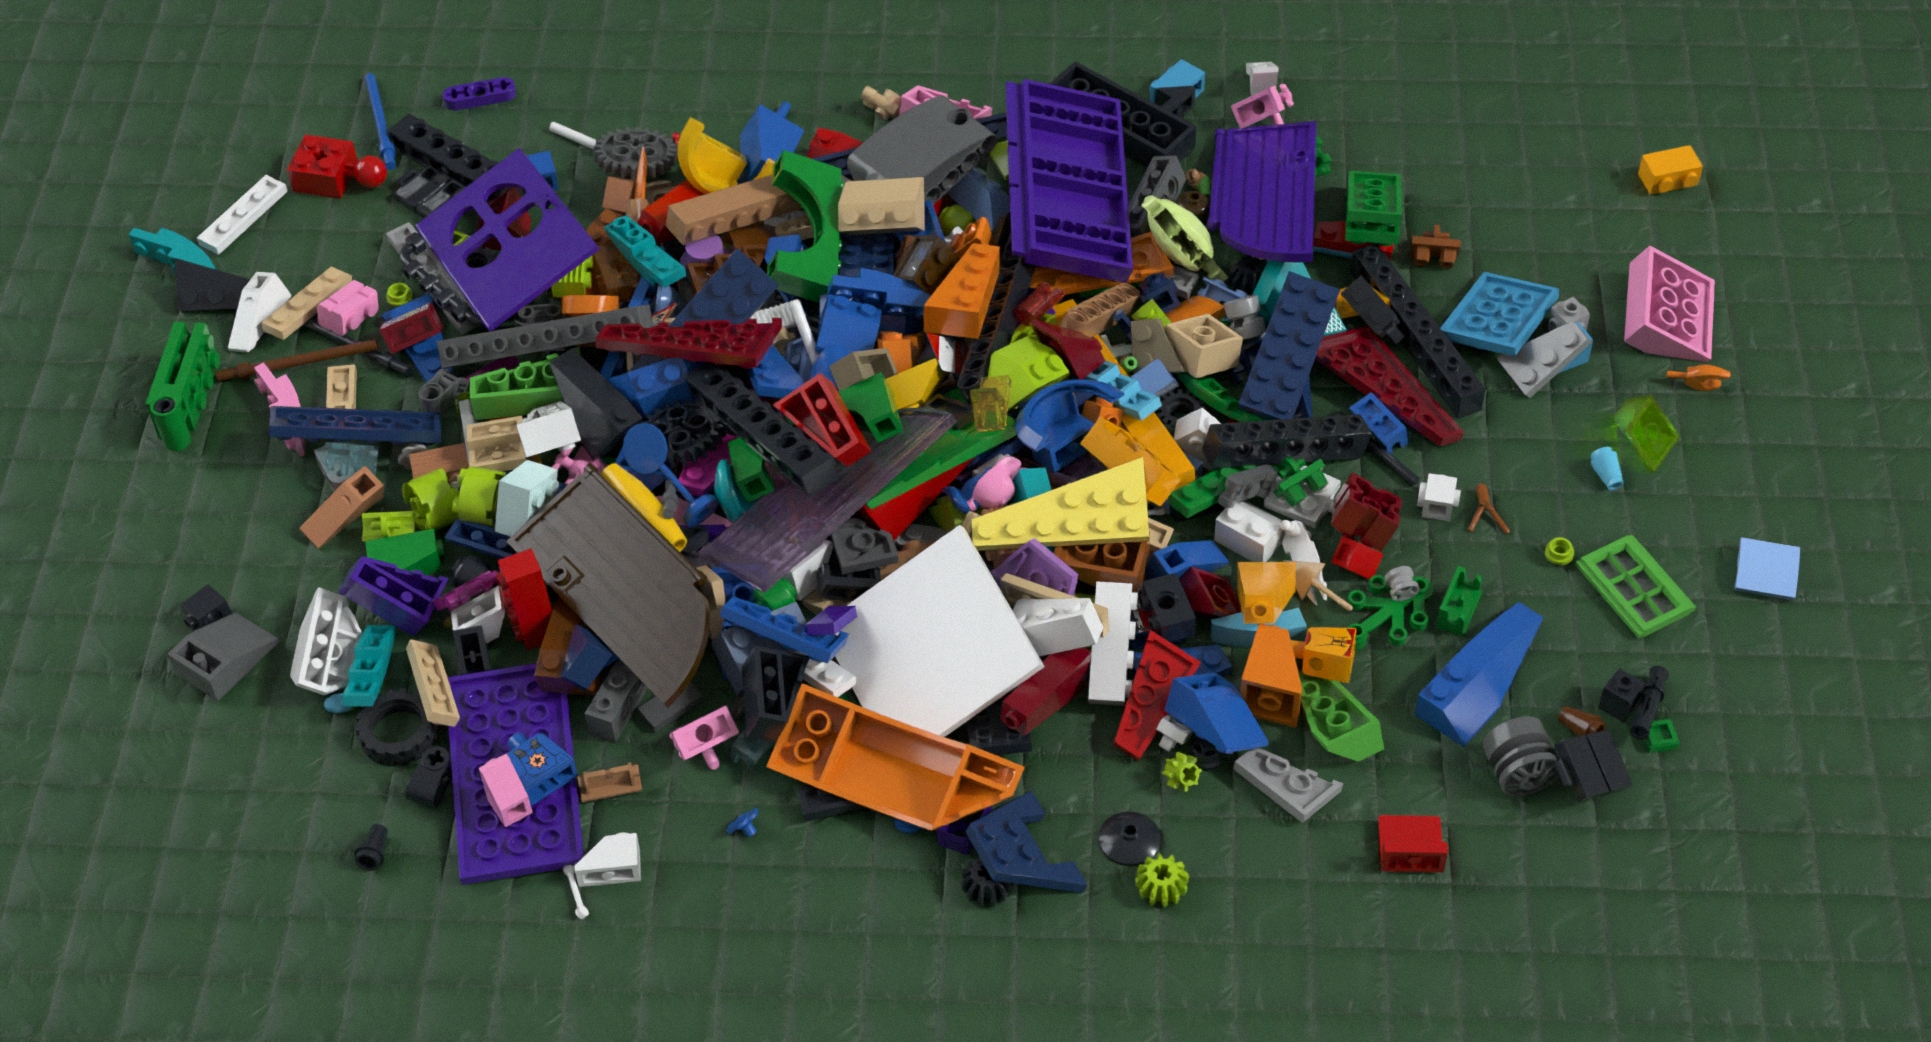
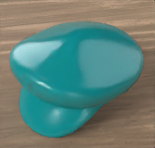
[714,459,762,523]

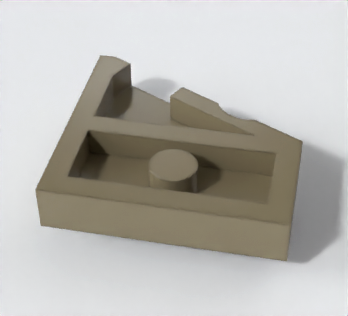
[1131,318,1186,375]

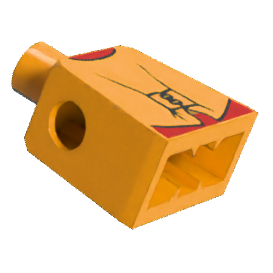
[1291,627,1357,683]

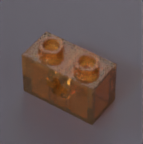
[591,244,640,303]

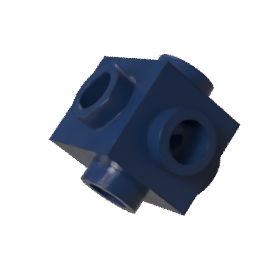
[1139,272,1180,313]

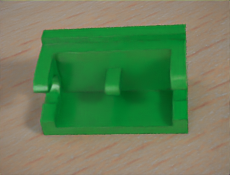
[1436,566,1483,637]

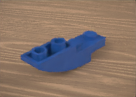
[828,268,931,320]

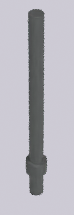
[661,463,679,519]

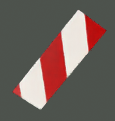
[926,332,969,374]

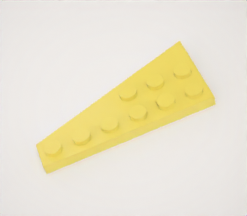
[972,457,1149,551]

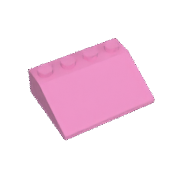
[1624,246,1715,362]

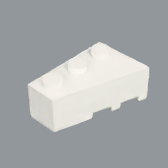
[1013,598,1104,656]

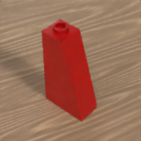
[637,180,705,244]

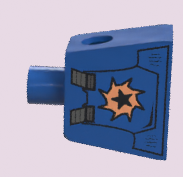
[507,733,578,806]

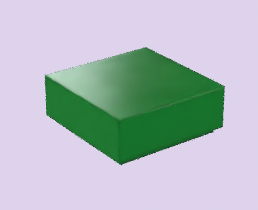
[1644,718,1680,753]

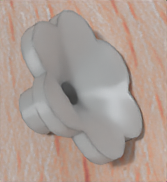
[397,442,427,470]

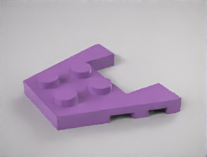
[990,538,1078,655]

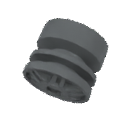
[1482,717,1559,796]

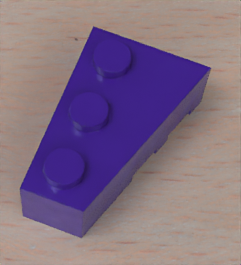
[338,556,449,636]

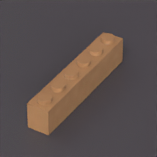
[666,175,803,245]

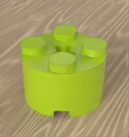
[452,466,506,528]
[402,468,460,531]

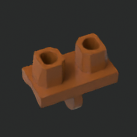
[1410,224,1461,268]

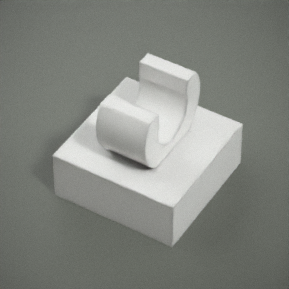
[1157,714,1194,751]

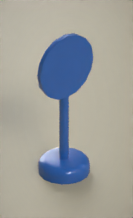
[623,423,719,527]

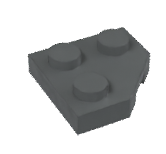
[828,518,899,574]

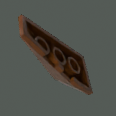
[534,596,604,696]

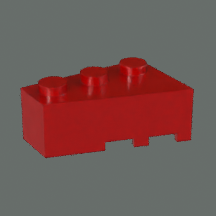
[773,373,871,467]

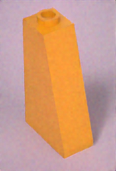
[1237,562,1296,624]

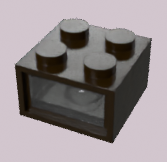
[893,235,960,296]

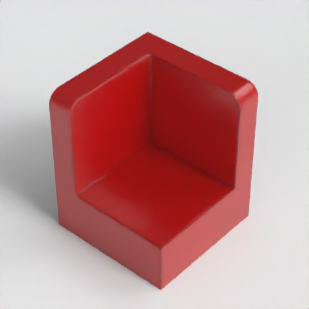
[1331,536,1384,579]

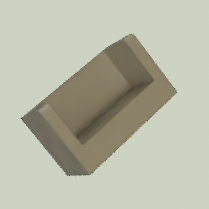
[829,348,897,391]

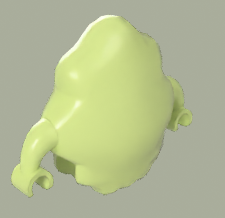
[1141,195,1228,282]

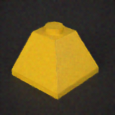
[886,358,948,416]

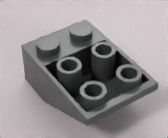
[167,612,279,701]

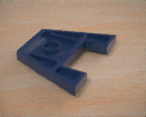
[966,791,1087,893]

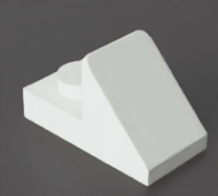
[1246,62,1278,96]

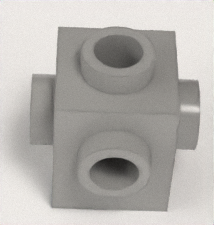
[1547,297,1590,331]

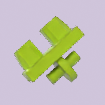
[362,511,415,542]

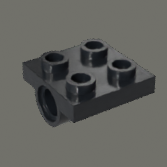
[966,705,1032,755]

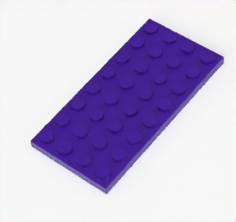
[447,664,584,885]

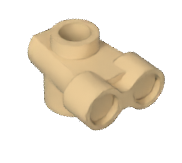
[861,86,901,120]

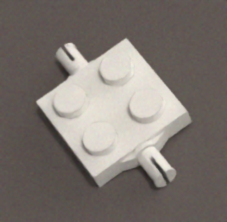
[1264,466,1340,528]

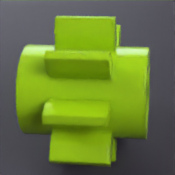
[1162,752,1202,792]

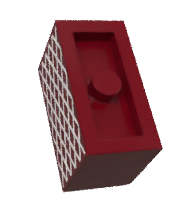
[380,302,443,354]

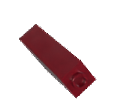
[1000,647,1092,736]

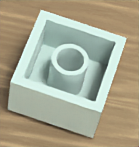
[495,460,559,537]

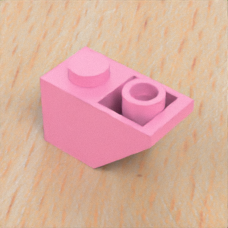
[479,754,533,827]

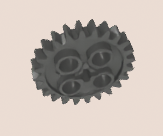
[594,126,677,180]

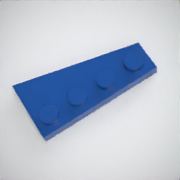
[382,294,453,383]
[719,597,849,664]

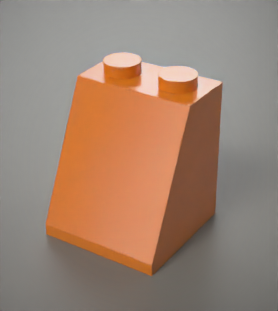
[1240,623,1302,728]

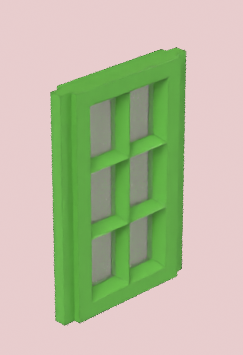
[1575,535,1696,638]

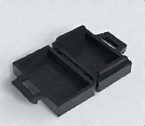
[393,165,466,219]
[1553,730,1633,801]

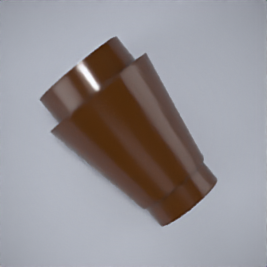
[1558,706,1606,736]

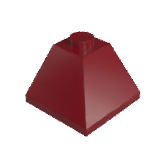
[475,187,532,250]
[1029,319,1105,380]
[1179,566,1242,619]

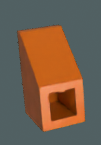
[950,216,995,259]

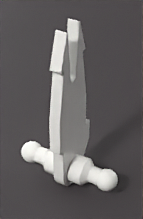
[1280,520,1327,605]

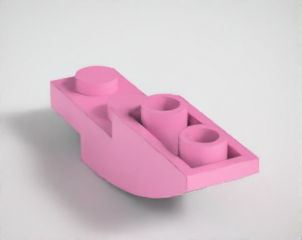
[254,363,307,457]

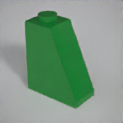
[365,529,445,576]

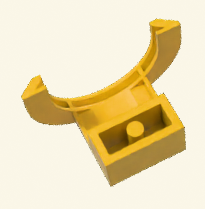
[677,117,775,194]

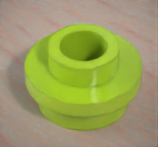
[386,283,413,307]
[1545,537,1574,565]

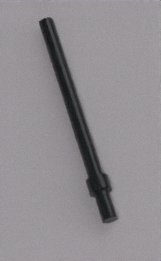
[302,318,412,376]

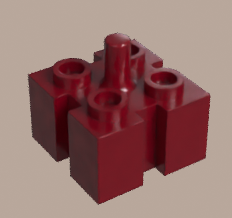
[1331,472,1402,551]

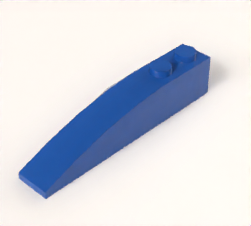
[1415,602,1543,747]

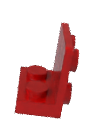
[1378,815,1448,873]

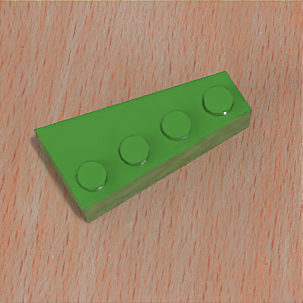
[470,347,581,420]

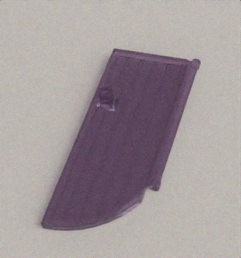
[698,407,957,593]

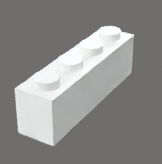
[1088,581,1138,706]

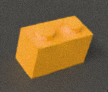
[1638,145,1703,195]

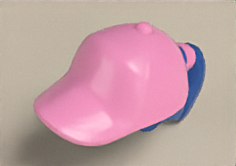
[942,456,1021,514]

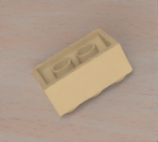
[838,177,925,235]

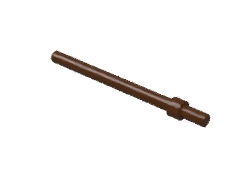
[216,339,379,381]

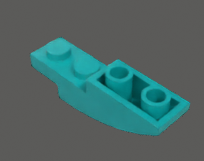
[604,215,687,288]
[128,228,215,274]

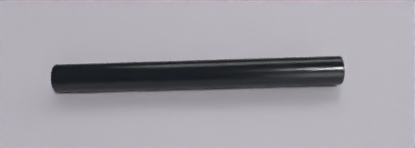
[1335,412,1420,486]

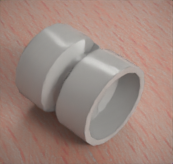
[1224,295,1266,339]

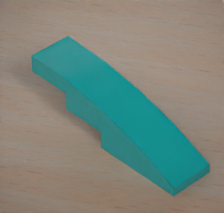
[342,625,396,706]

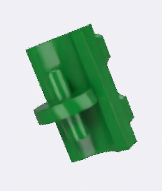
[1273,456,1328,507]

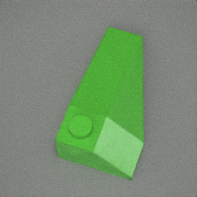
[1298,669,1384,762]

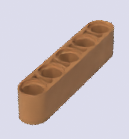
[1060,283,1140,338]

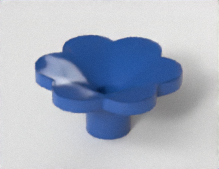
[726,808,759,838]

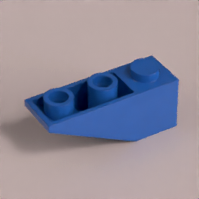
[1145,540,1229,580]

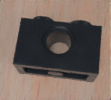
[1138,573,1196,642]

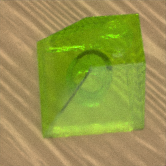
[1613,394,1680,473]

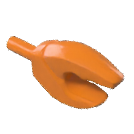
[1666,364,1731,391]

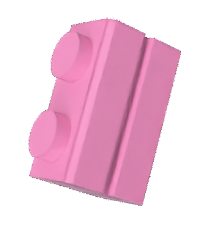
[317,280,379,336]

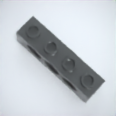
[1128,156,1187,238]

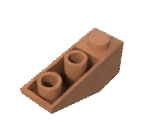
[299,466,384,549]

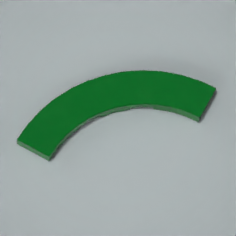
[1175,371,1268,422]

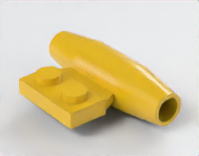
[601,463,687,552]

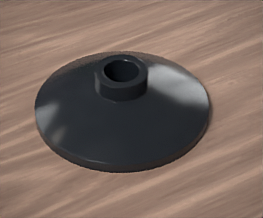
[1099,811,1161,866]

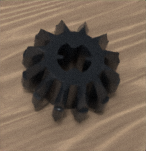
[1228,255,1268,296]
[961,857,1013,908]

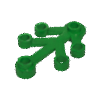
[1347,575,1433,650]

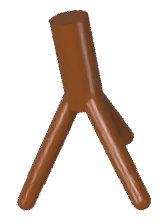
[1468,484,1510,534]

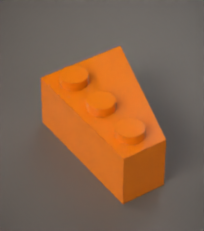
[873,330,926,374]

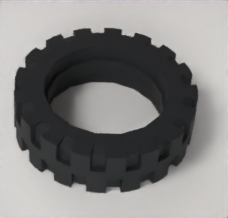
[355,688,439,767]

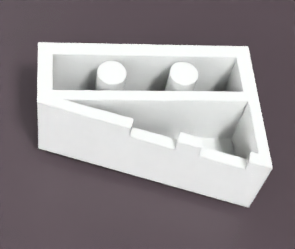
[517,401,581,457]

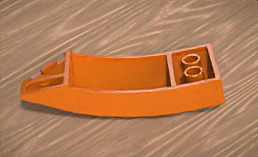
[766,683,1025,831]

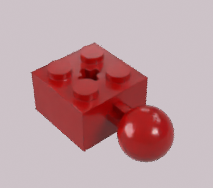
[287,134,387,199]

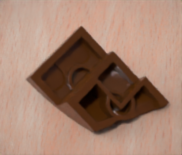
[723,221,777,254]
[685,245,767,297]

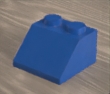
[815,294,881,353]

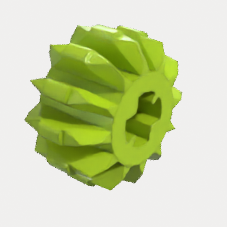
[1135,852,1189,908]

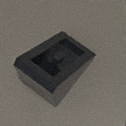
[452,625,492,675]

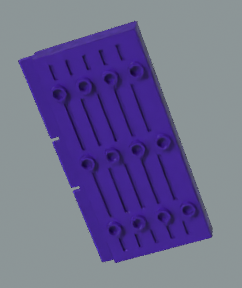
[1005,79,1133,283]

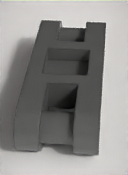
[1218,465,1278,508]

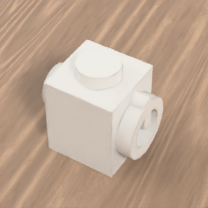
[1417,473,1461,522]

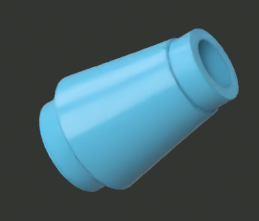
[1590,447,1624,490]

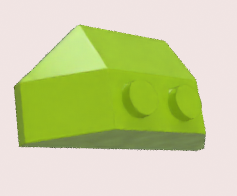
[985,336,1070,414]

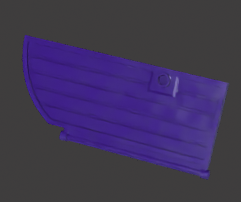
[1207,121,1317,263]

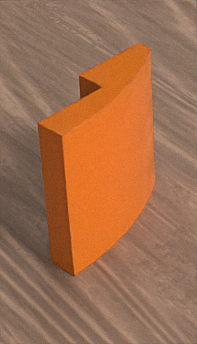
[1164,296,1226,323]

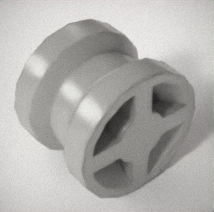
[1384,566,1419,602]

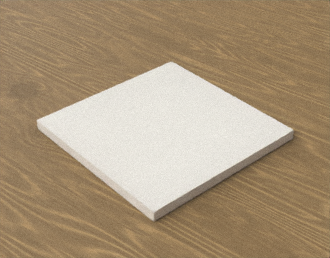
[835,525,1045,737]

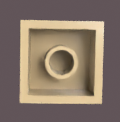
[1165,314,1243,378]

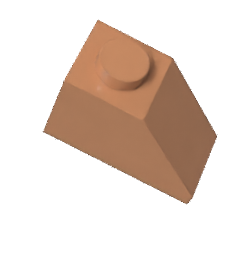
[602,177,650,216]

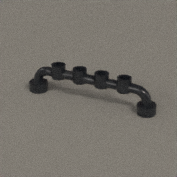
[399,232,509,327]

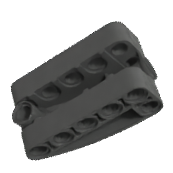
[847,95,997,205]

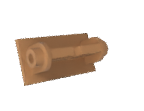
[577,762,643,802]

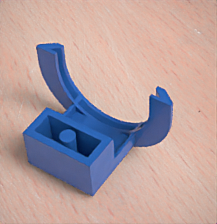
[1015,380,1125,473]

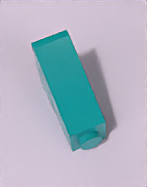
[1253,260,1311,327]

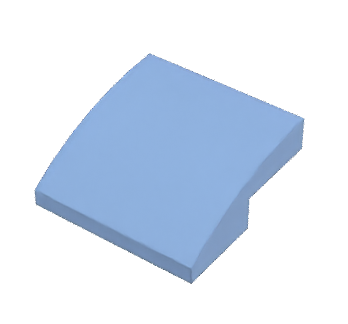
[1734,537,1800,601]

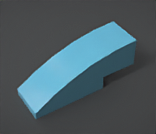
[1210,608,1307,648]

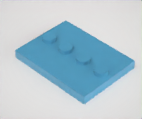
[1440,272,1559,357]

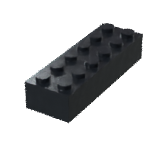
[1049,61,1196,167]

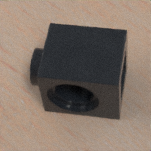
[180,584,231,631]
[1598,668,1645,723]

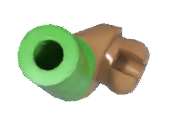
[1185,169,1212,202]
[1119,354,1138,375]

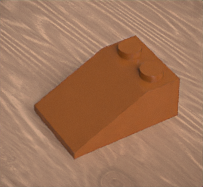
[1054,532,1150,596]

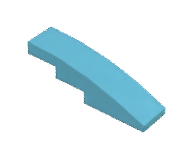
[1070,360,1162,421]

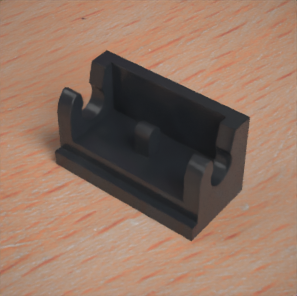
[816,563,881,601]

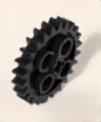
[639,398,727,468]

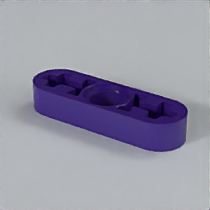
[443,77,516,111]

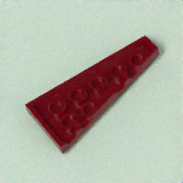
[596,318,782,369]
[1315,326,1464,446]

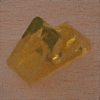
[970,375,1012,432]

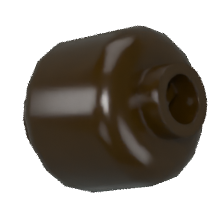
[1176,191,1210,225]

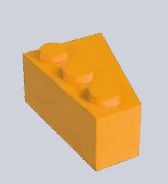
[1080,416,1181,506]

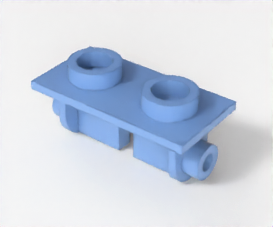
[1197,277,1249,313]

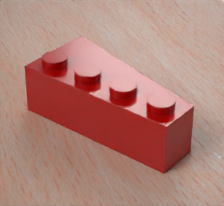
[496,548,552,651]

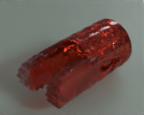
[1015,282,1064,327]

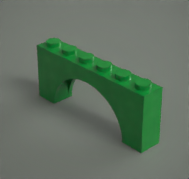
[767,150,844,303]
[728,372,904,503]

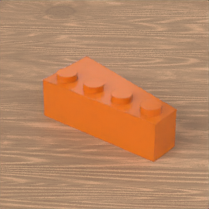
[924,243,1000,339]

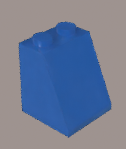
[740,104,804,183]

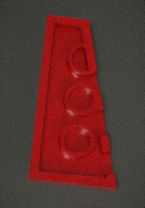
[1113,631,1201,761]

